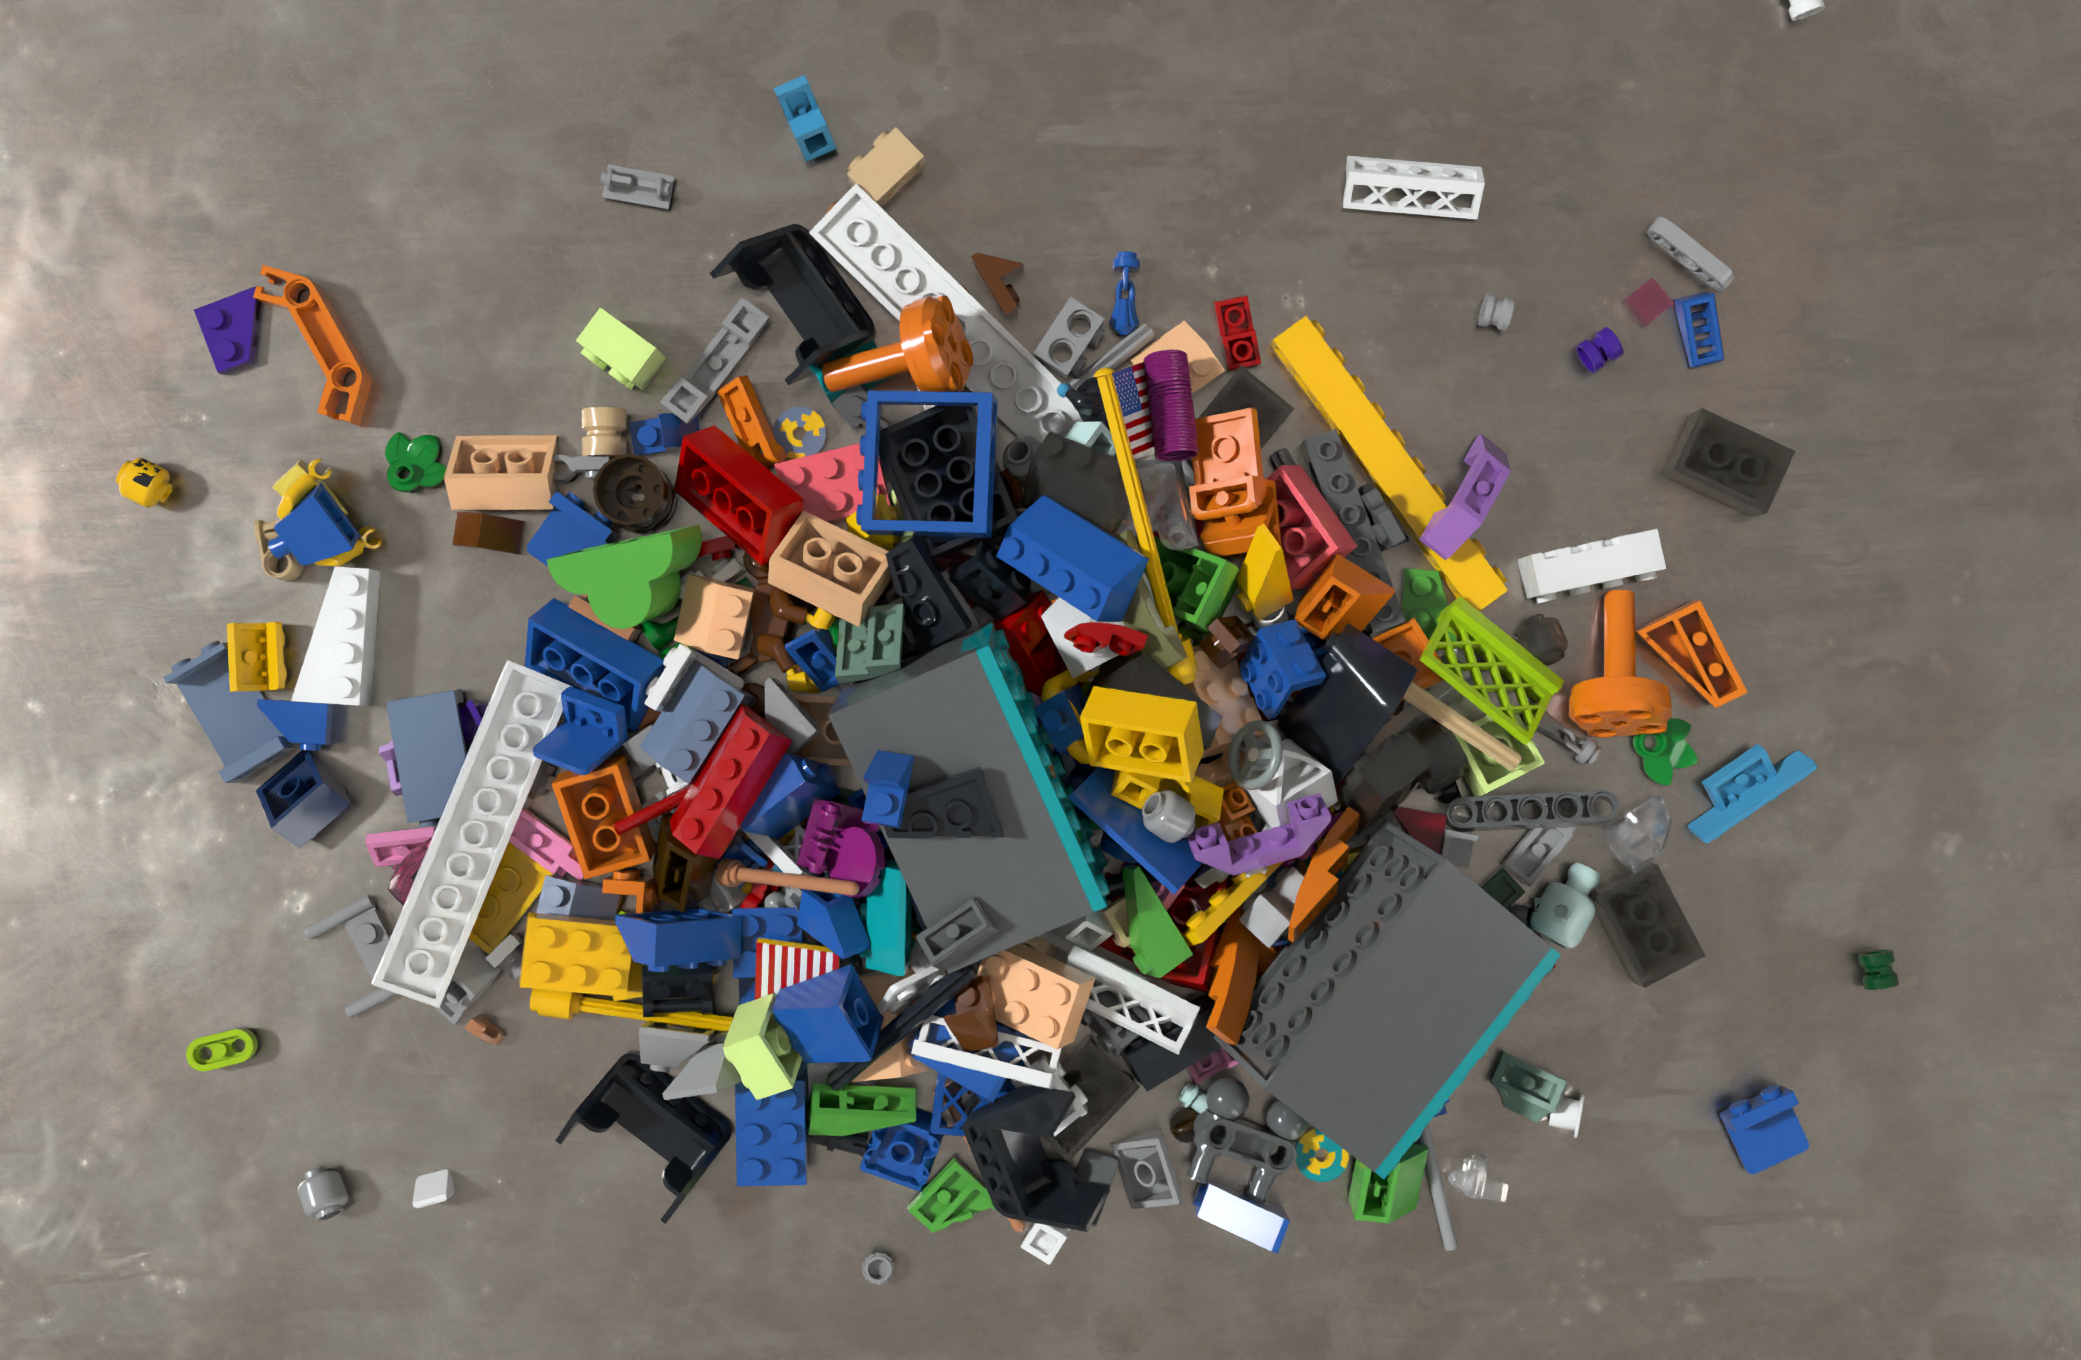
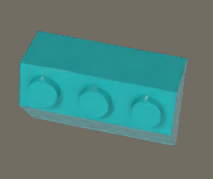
[860,859,912,976]

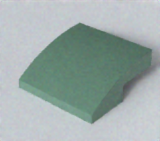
[835,604,905,683]

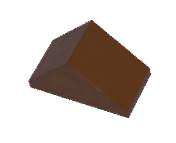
[452,512,525,555]

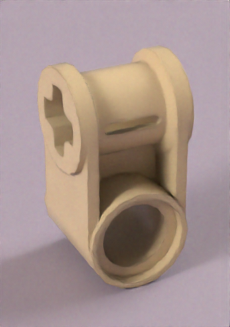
[254,520,303,582]

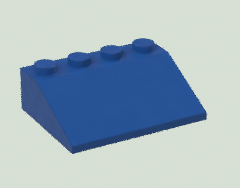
[1068,767,1202,895]

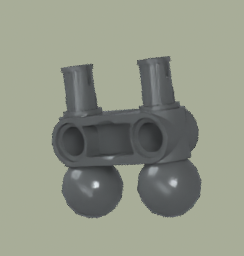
[1187,1078,1309,1204]

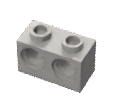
[1033,296,1106,380]

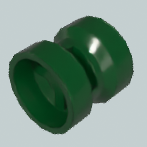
[1858,949,1899,990]

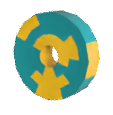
[1295,1126,1349,1182]

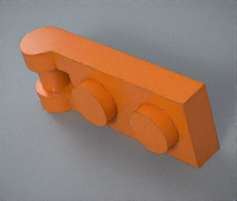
[717,375,786,470]

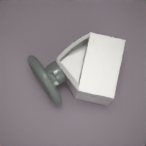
[1228,720,1338,828]

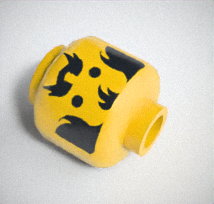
[116,457,172,508]

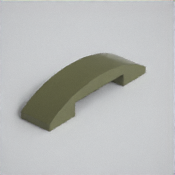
[1116,529,1188,672]

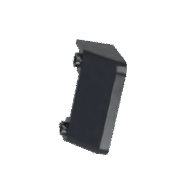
[710,224,874,385]
[555,1053,731,1224]
[962,1085,1110,1232]

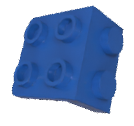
[527,491,619,566]
[1240,619,1326,720]
[533,686,628,775]
[1719,1085,1809,1174]

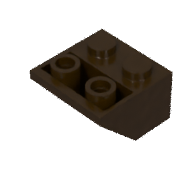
[652,811,717,913]

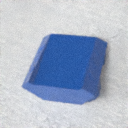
[860,1108,947,1192]

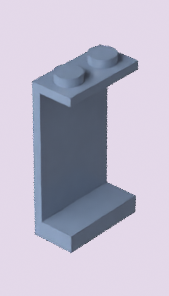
[163,641,295,783]
[386,689,467,827]

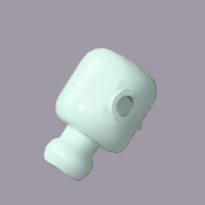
[1530,862,1600,949]

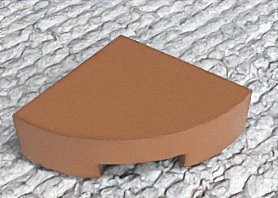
[465,1015,506,1045]

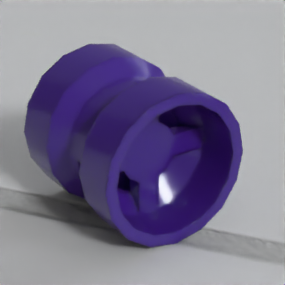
[1576,327,1624,374]

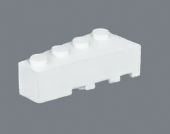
[1517,529,1666,603]
[291,567,380,706]

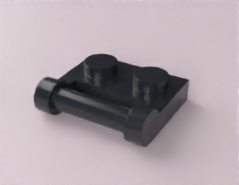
[642,963,713,1017]

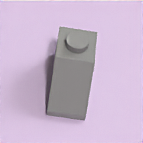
[433,948,501,1025]

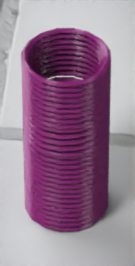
[1144,349,1199,462]

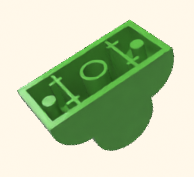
[546,524,702,629]
[1136,534,1240,636]

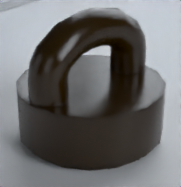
[1169,1107,1199,1143]

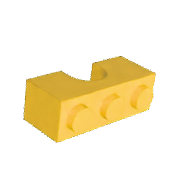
[1111,770,1224,829]

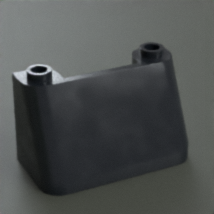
[1277,623,1418,788]

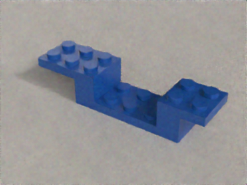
[732,906,809,1186]

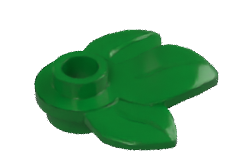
[385,432,447,492]
[1633,718,1698,786]

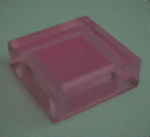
[1624,277,1674,326]

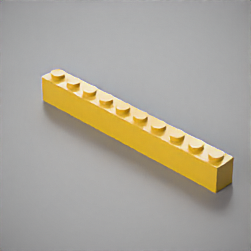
[1270,316,1508,611]

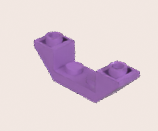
[1419,434,1511,560]
[1186,793,1331,875]

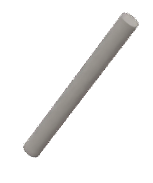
[1419,1123,1458,1251]

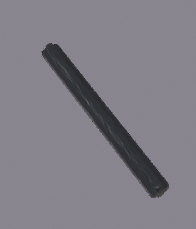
[826,964,978,1091]

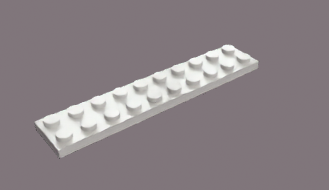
[809,184,1083,471]
[372,660,573,1008]

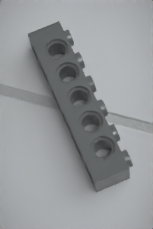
[1300,429,1406,634]

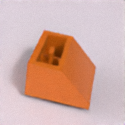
[1295,553,1395,640]

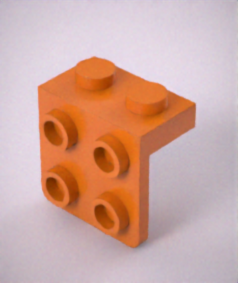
[602,868,660,913]

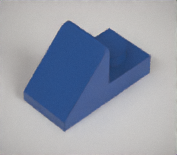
[629,413,700,456]
[785,629,840,693]
[862,750,915,829]

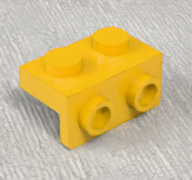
[227,622,287,692]

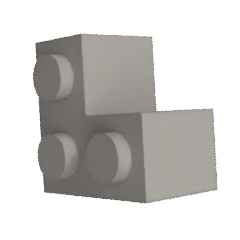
[1239,865,1307,948]

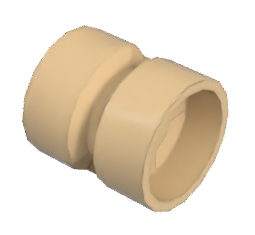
[582,407,627,458]

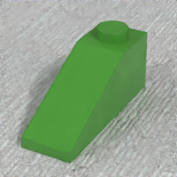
[1122,864,1193,978]
[808,1083,916,1136]

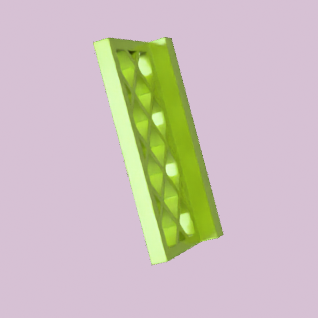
[1419,596,1564,745]

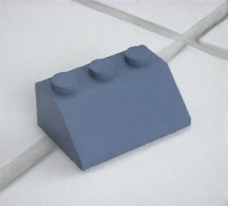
[640,660,753,784]
[536,875,623,921]

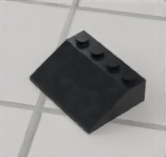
[879,406,1020,559]

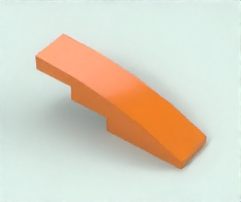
[1288,807,1360,943]
[1206,905,1260,1045]

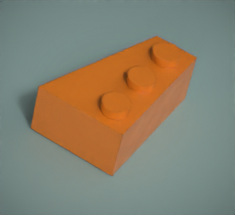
[1635,600,1748,708]

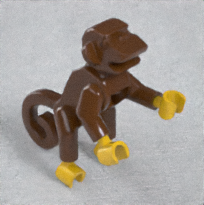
[727,552,835,717]

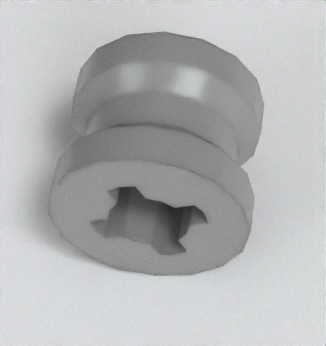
[1478,292,1515,331]

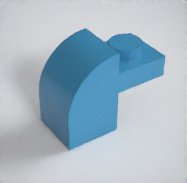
[773,75,837,162]

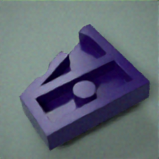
[194,287,258,375]

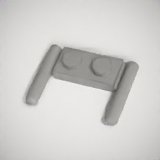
[304,895,397,1018]

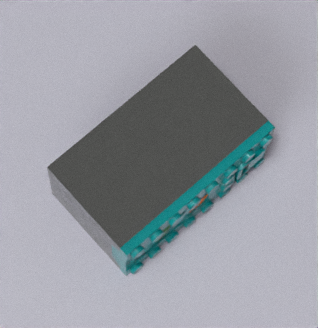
[828,623,1110,974]
[1213,821,1561,1179]

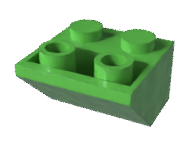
[1348,1144,1429,1224]

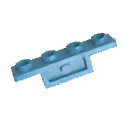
[1688,744,1818,844]

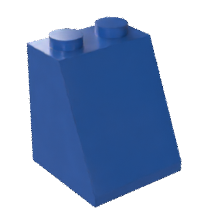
[740,753,841,839]
[772,964,884,1063]
[906,999,1024,1103]

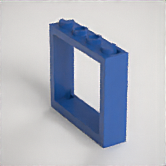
[856,391,998,538]

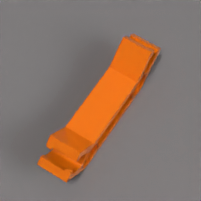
[253,265,372,426]

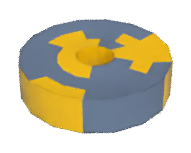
[773,407,827,460]

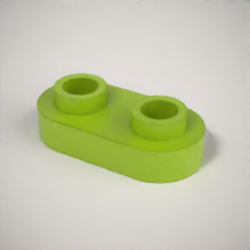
[186,1028,258,1072]

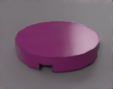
[828,827,885,898]

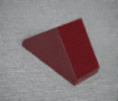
[1391,805,1447,855]

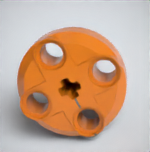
[822,295,974,392]
[1569,590,1672,738]

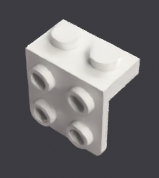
[644,644,744,711]
[877,940,948,1014]

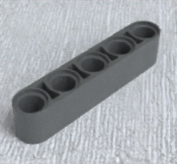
[1447,790,1619,832]

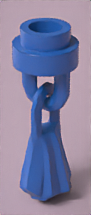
[1109,251,1140,336]

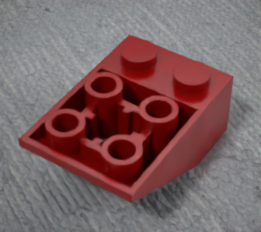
[992,590,1092,698]

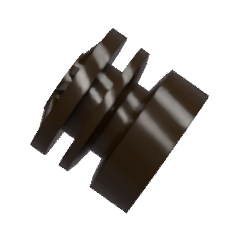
[593,454,676,534]

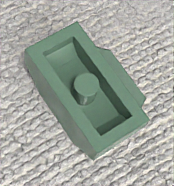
[1490,1053,1569,1123]

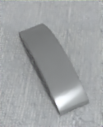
[660,297,770,424]

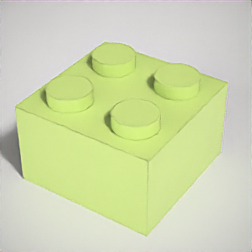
[576,308,667,391]
[1444,703,1545,797]
[722,993,802,1100]

